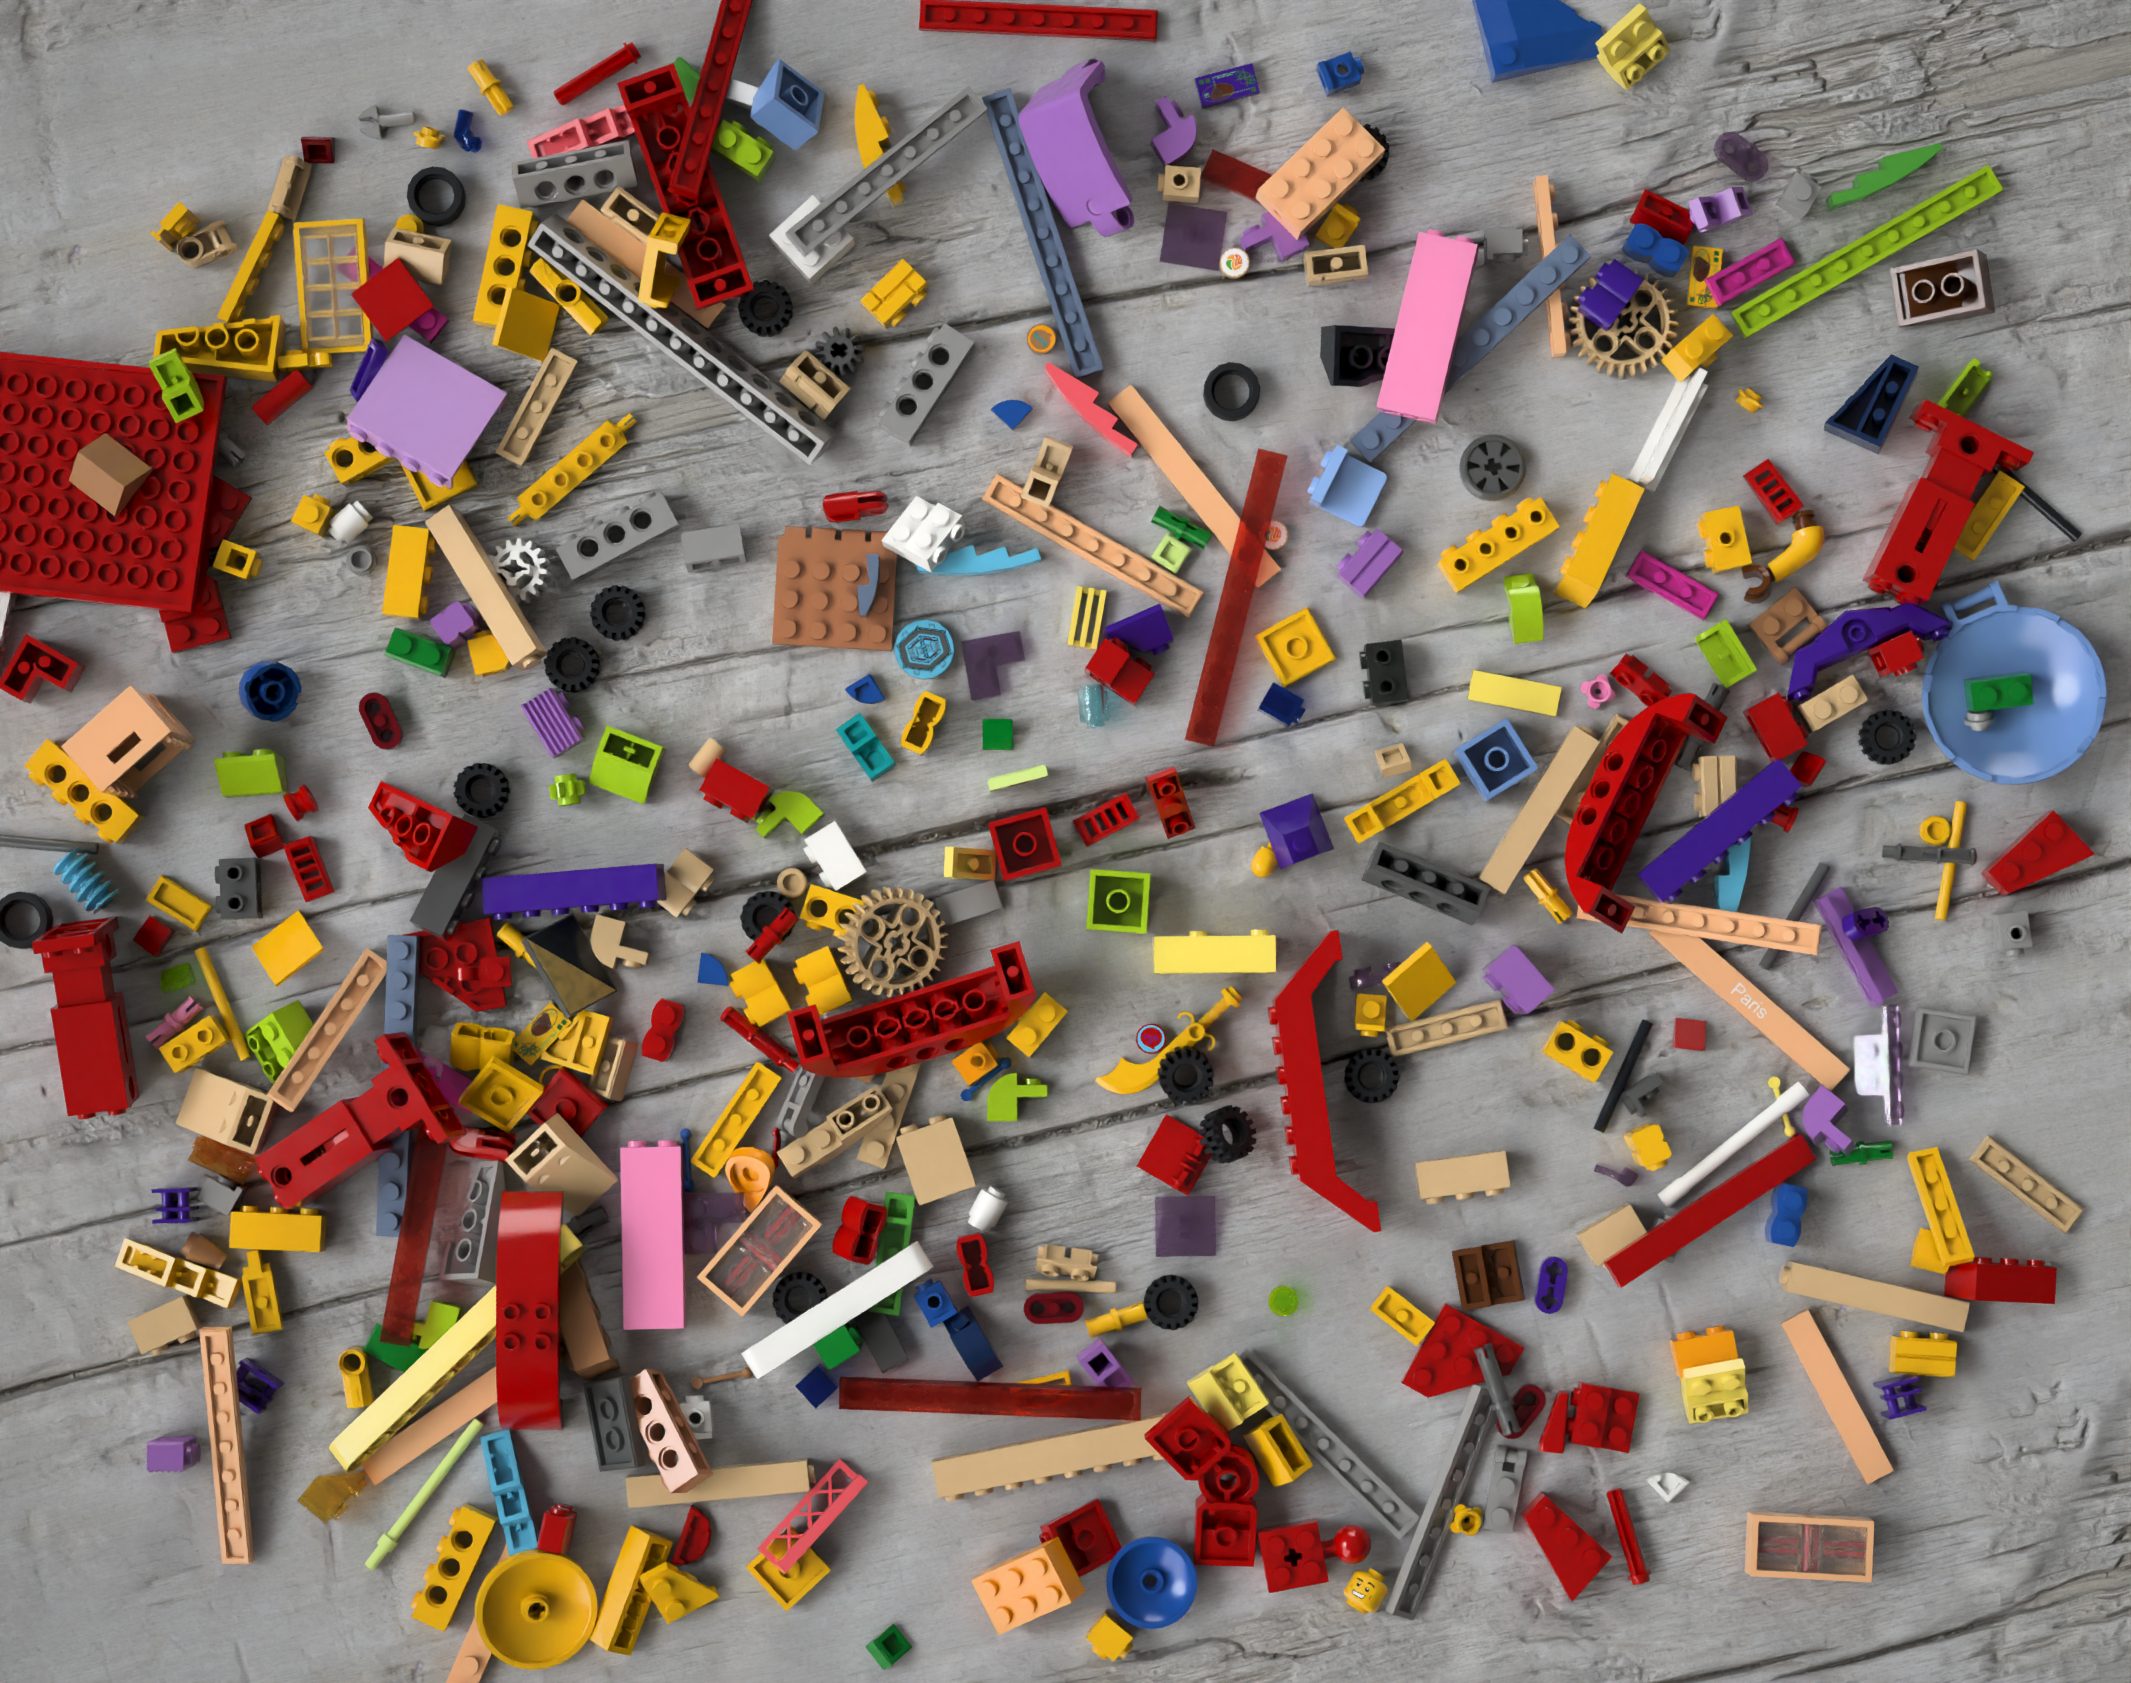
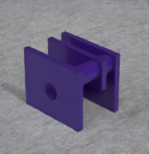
[152,1187,199,1224]
[236,1357,284,1414]
[1873,1374,1927,1420]

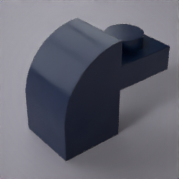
[943,1306,1004,1382]

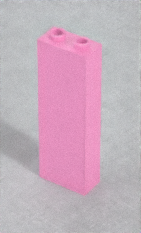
[1377,229,1479,424]
[620,1140,687,1330]

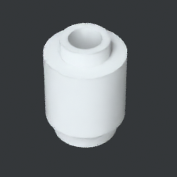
[328,500,373,544]
[968,1186,1008,1233]

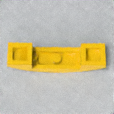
[1343,758,1461,844]

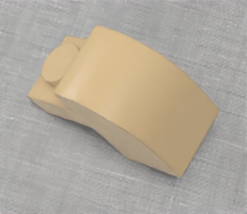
[1021,435,1074,508]
[591,914,651,969]

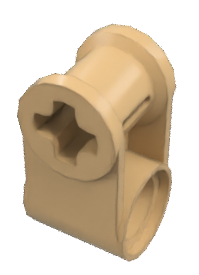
[176,220,238,269]

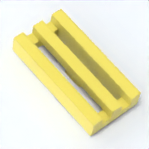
[1067,586,1107,650]

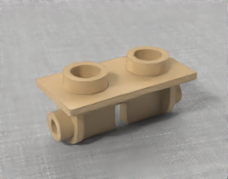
[267,155,313,221]
[1035,1244,1098,1281]

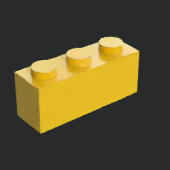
[382,525,437,621]
[229,1205,327,1252]

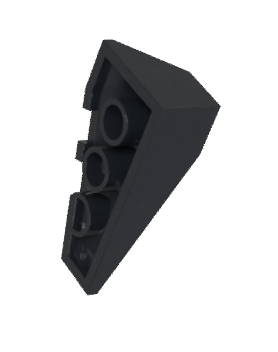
[1320,325,1395,387]

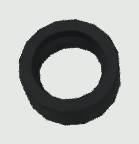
[407,166,466,226]
[1203,362,1260,421]
[0,892,54,949]

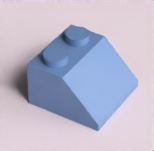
[750,59,824,150]

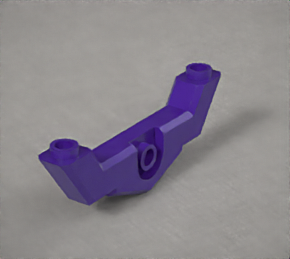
[1787,602,1953,702]

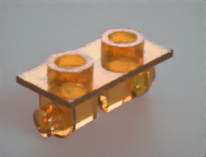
[188,1135,256,1185]

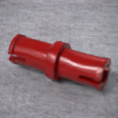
[745,907,800,964]

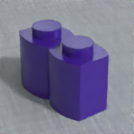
[1577,259,1644,332]

